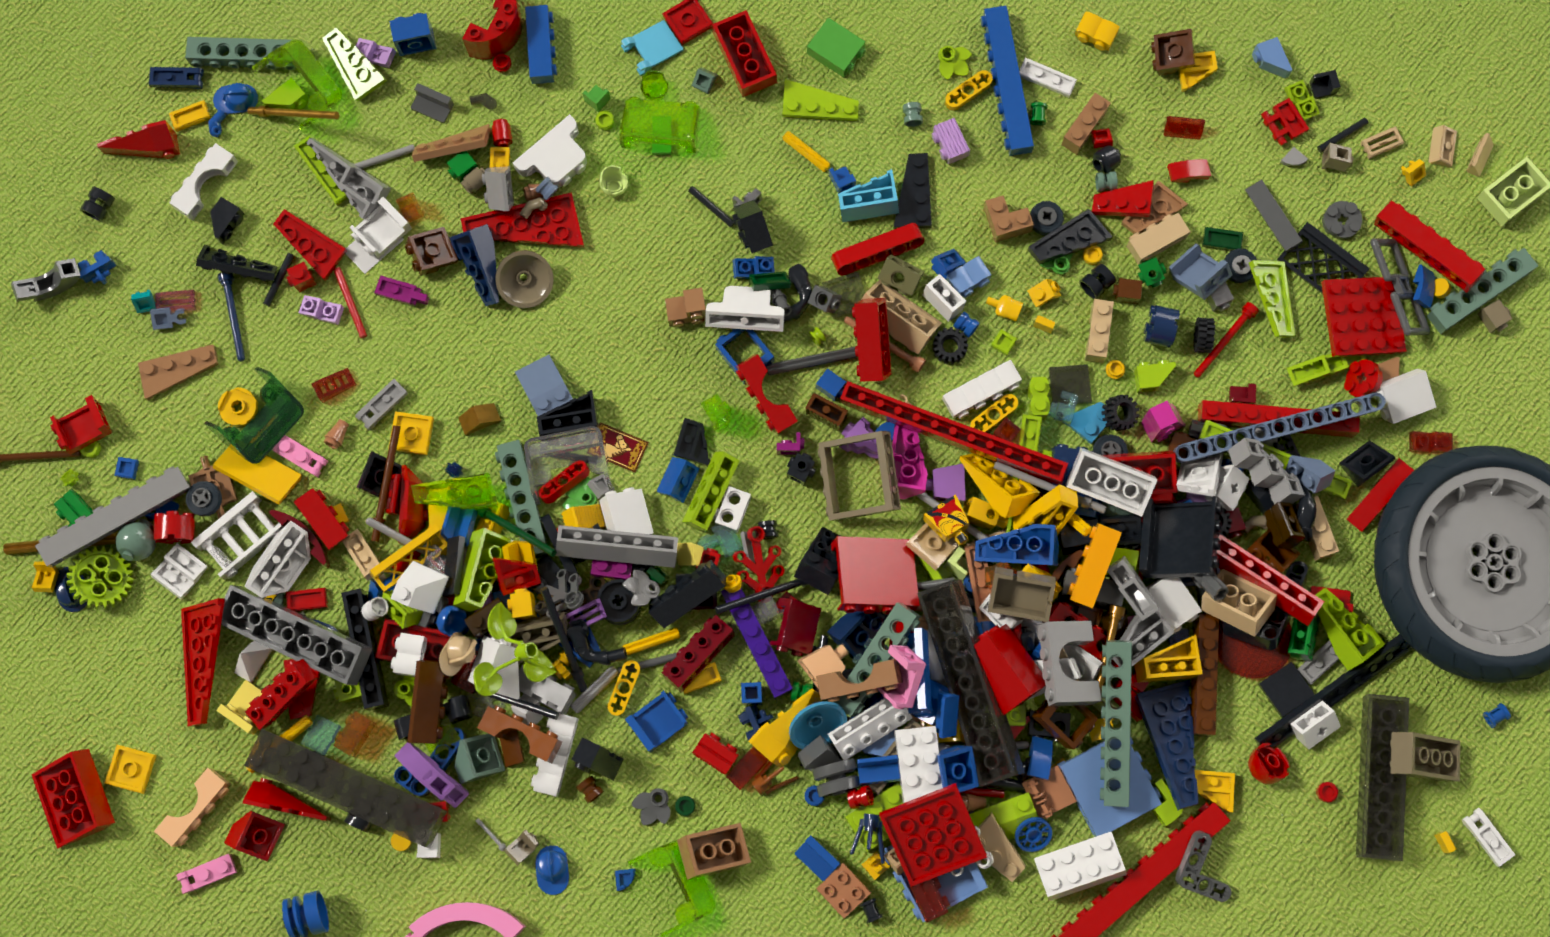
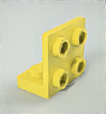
[216,680,262,735]

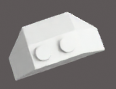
[244,521,311,598]

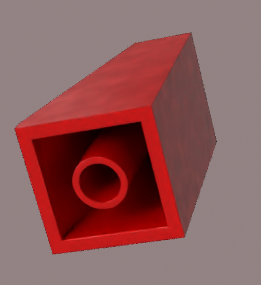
[974,624,1046,715]

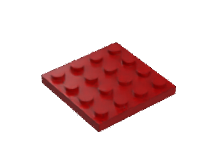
[1321,277,1406,357]
[879,783,987,887]

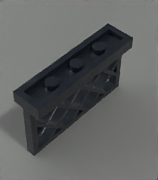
[1277,222,1370,294]

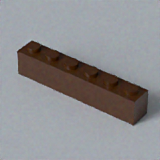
[1190,613,1219,737]

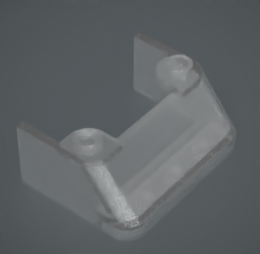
[524,426,613,505]

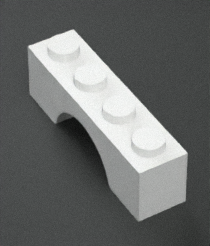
[169,143,238,221]

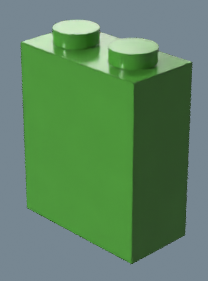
[807,17,866,78]

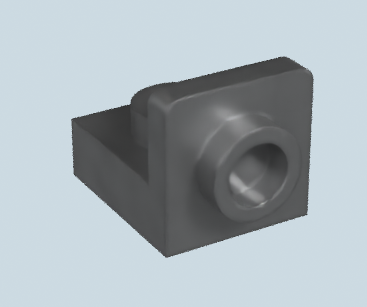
[732,188,762,207]

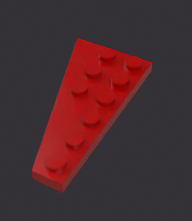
[460,192,585,248]
[181,598,225,726]

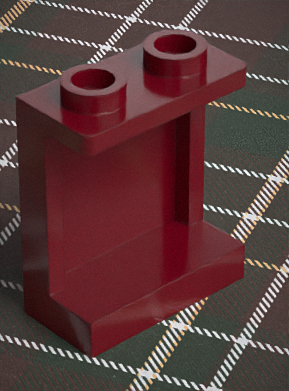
[770,598,821,657]

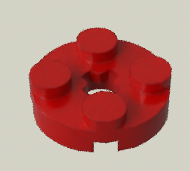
[1344,359,1383,397]

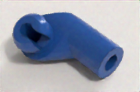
[208,109,227,137]

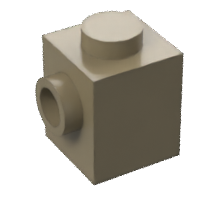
[1478,300,1512,333]

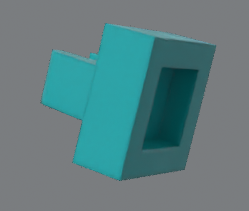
[131,290,156,313]

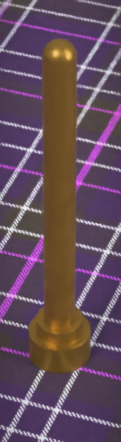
[1096,605,1126,695]

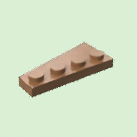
[412,124,492,162]
[138,344,219,401]

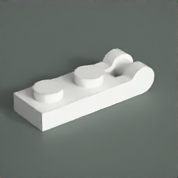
[1462,808,1515,867]

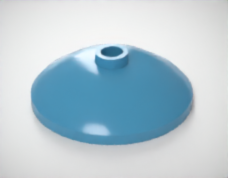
[789,701,847,749]

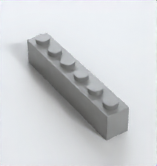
[556,525,678,568]

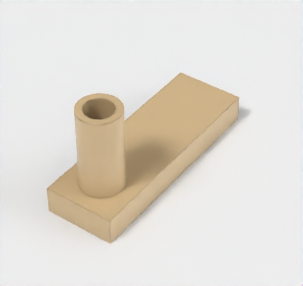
[342,529,387,582]

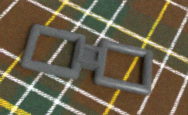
[1370,238,1430,336]

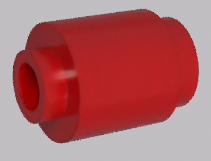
[491,119,513,147]

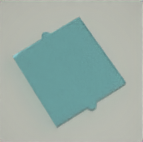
[300,715,341,756]

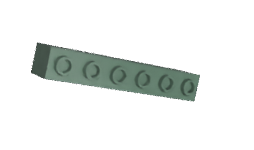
[185,37,303,70]
[1427,248,1538,334]
[495,440,547,558]
[834,602,921,717]

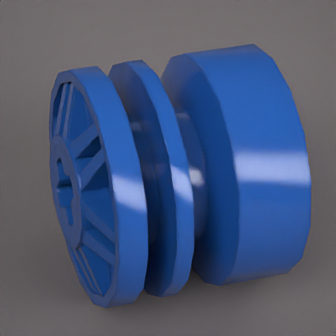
[282,890,329,937]

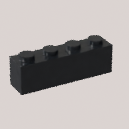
[649,560,726,628]

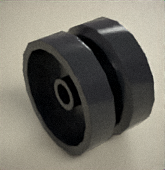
[596,579,642,626]

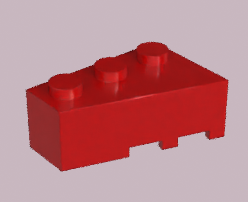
[294,488,350,550]

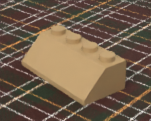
[861,280,942,354]

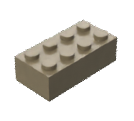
[1390,732,1460,781]

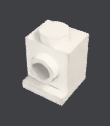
[417,829,441,858]

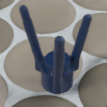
[850,814,885,864]

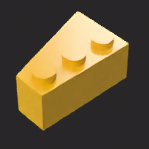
[1013,484,1078,535]

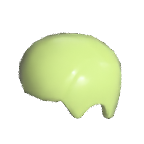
[599,165,628,197]

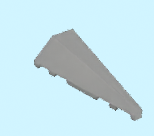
[307,138,391,219]

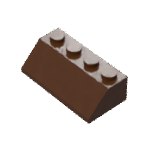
[407,659,449,744]

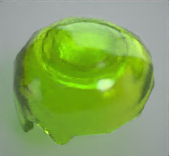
[640,70,668,102]

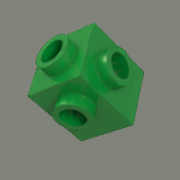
[1138,257,1167,288]

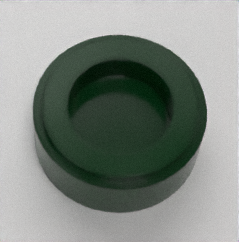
[675,796,696,816]

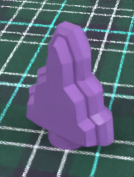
[839,417,879,459]

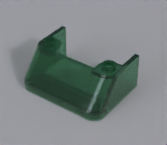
[204,367,304,464]

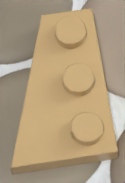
[978,812,1026,882]

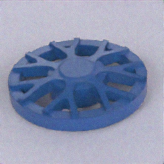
[1015,817,1052,852]

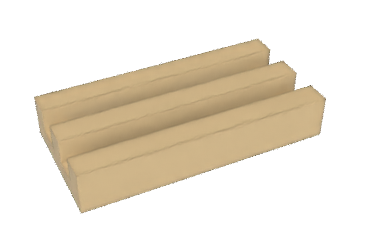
[1360,126,1404,159]

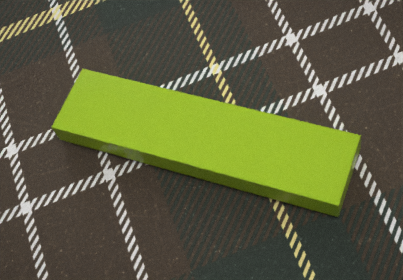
[294,136,348,206]

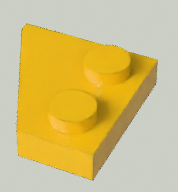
[1195,770,1235,813]

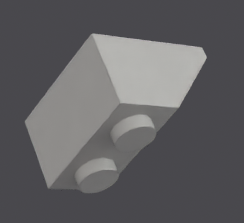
[482,166,514,211]

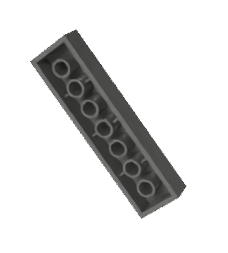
[221,585,373,685]

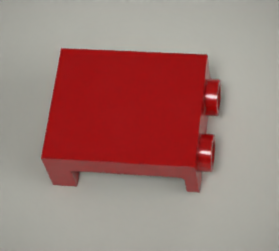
[50,395,112,455]

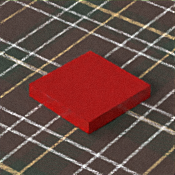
[662,0,713,45]

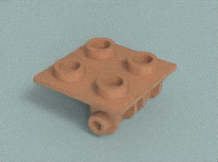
[1022,765,1077,818]
[816,862,871,918]

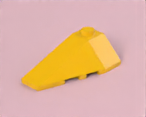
[959,453,1040,518]
[749,688,822,767]

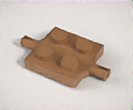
[188,456,238,519]

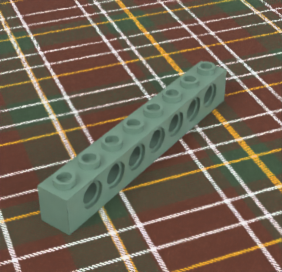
[1100,640,1132,807]

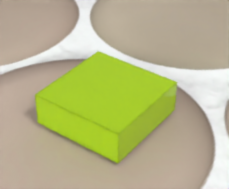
[991,329,1017,356]

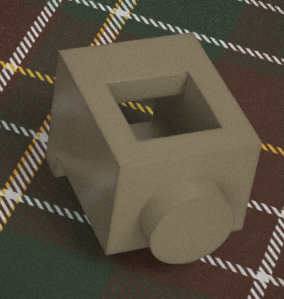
[1322,143,1354,172]

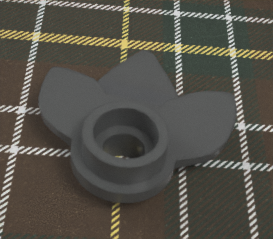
[631,788,671,825]

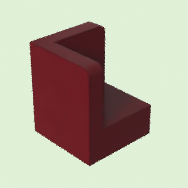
[1229,383,1256,404]

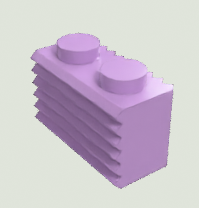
[931,118,970,164]

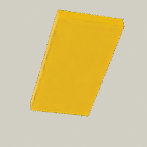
[213,439,302,505]

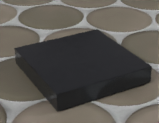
[1258,662,1315,718]

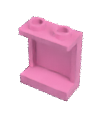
[878,645,926,709]

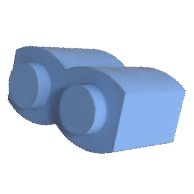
[946,256,991,298]

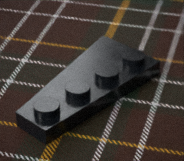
[1028,209,1113,264]
[196,244,277,281]

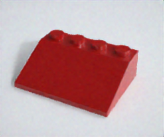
[31,749,115,849]

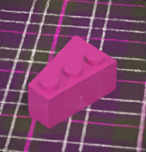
[1141,401,1186,443]

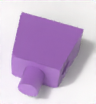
[925,464,966,504]

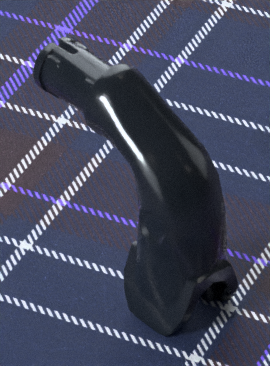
[784,264,812,323]
[1296,483,1317,542]
[567,619,627,666]

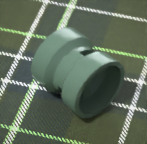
[903,102,923,127]
[1095,171,1118,192]

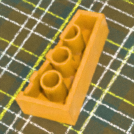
[1067,523,1122,608]

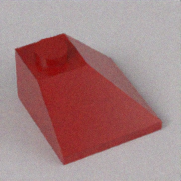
[224,811,285,862]

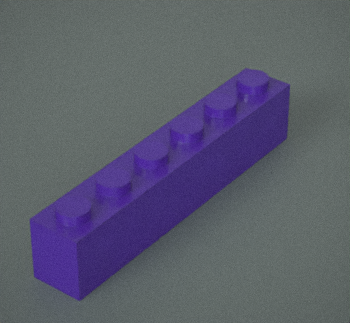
[721,588,793,700]

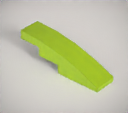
[1286,353,1366,387]

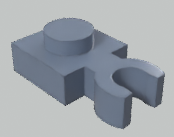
[150,307,186,330]

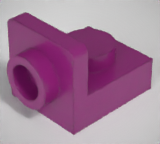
[777,432,804,455]

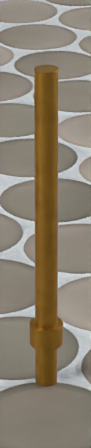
[247,105,339,119]

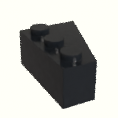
[537,390,600,443]

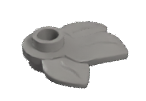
[622,570,660,606]

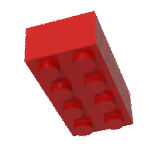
[712,10,777,97]
[852,298,892,382]
[1102,451,1177,494]
[375,619,458,676]

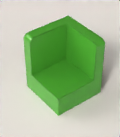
[582,85,611,112]

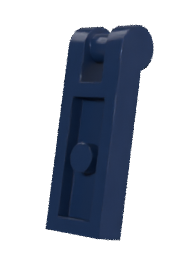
[149,67,204,89]

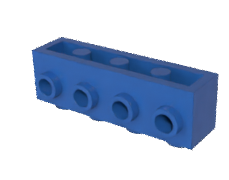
[525,5,557,84]

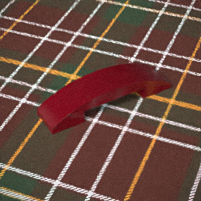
[269,510,330,568]

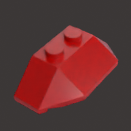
[398,465,429,545]

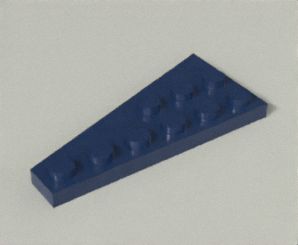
[1134,679,1198,811]

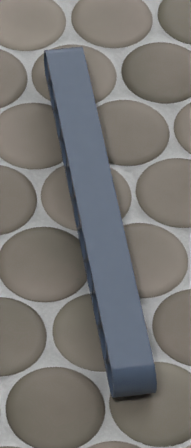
[1173,393,1386,463]

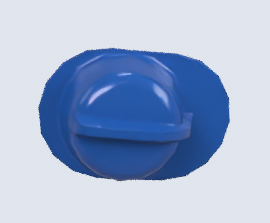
[213,83,258,114]
[535,845,569,895]

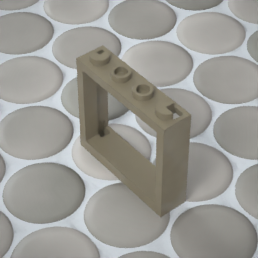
[818,431,901,521]

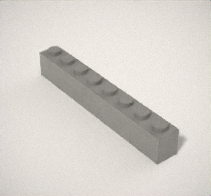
[35,466,191,568]

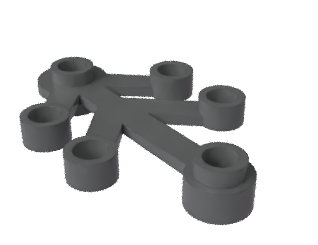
[530,569,584,620]

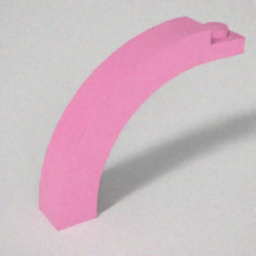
[405,902,526,937]

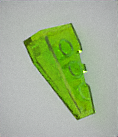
[411,473,497,509]

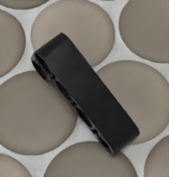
[393,695,473,740]

